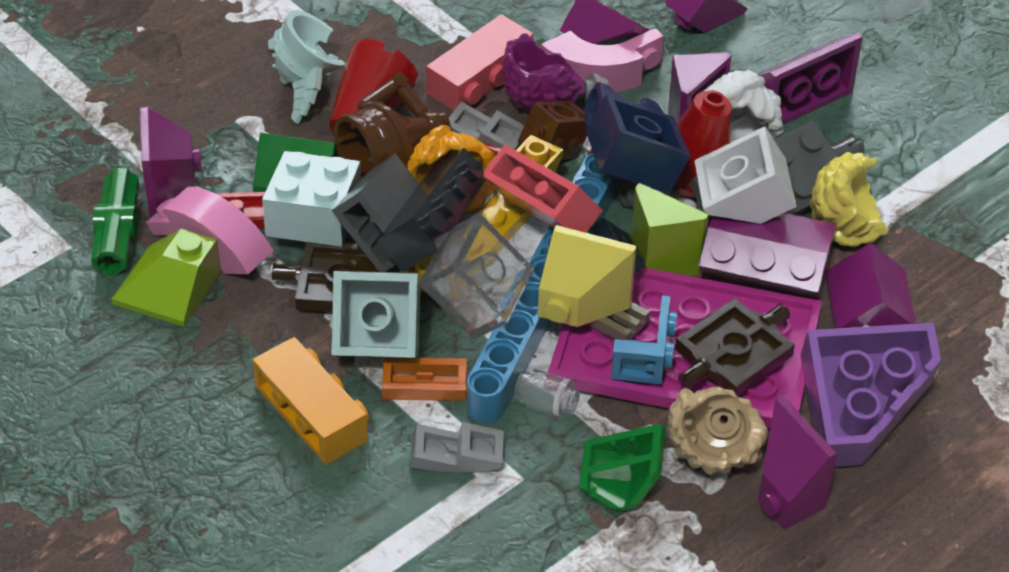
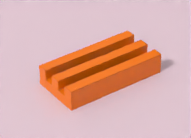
[382,357,467,401]

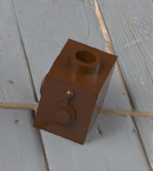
[518,100,587,160]

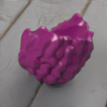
[502,33,585,112]

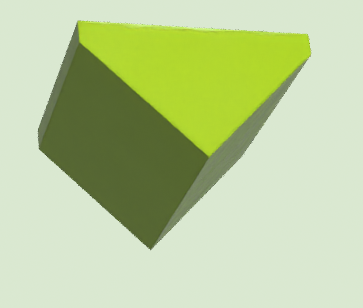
[631,183,709,276]

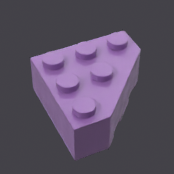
[801,323,941,467]

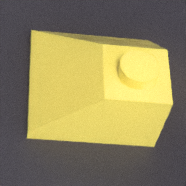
[538,225,636,327]

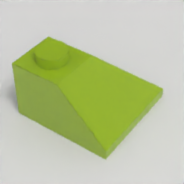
[111,229,221,327]

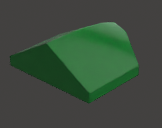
[579,423,666,511]

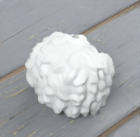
[704,70,784,142]

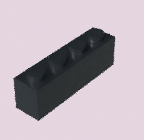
[377,148,486,272]

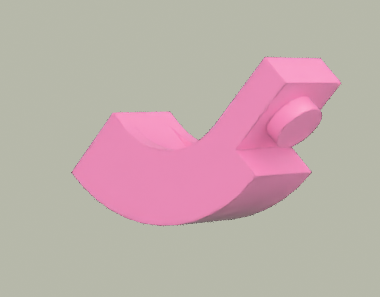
[541,28,664,92]
[146,187,274,274]

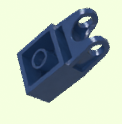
[584,82,691,194]

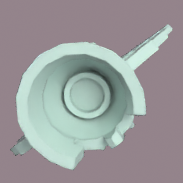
[268,10,346,124]

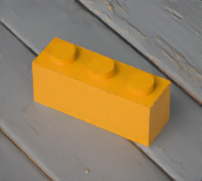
[252,337,369,465]

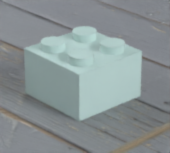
[262,151,361,247]
[331,271,421,358]

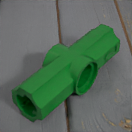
[91,168,140,276]

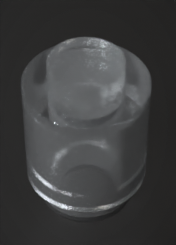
[514,369,580,420]

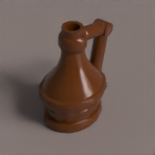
[334,73,450,179]

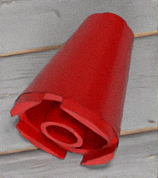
[329,39,418,136]
[675,90,732,198]

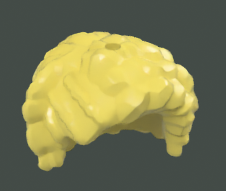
[810,152,889,247]

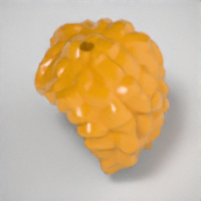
[407,125,495,214]

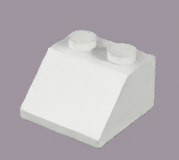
[695,126,797,224]

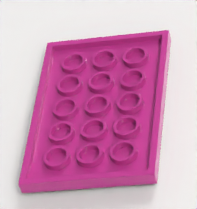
[547,267,822,429]

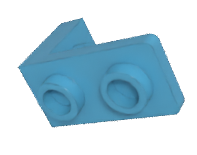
[611,296,677,384]

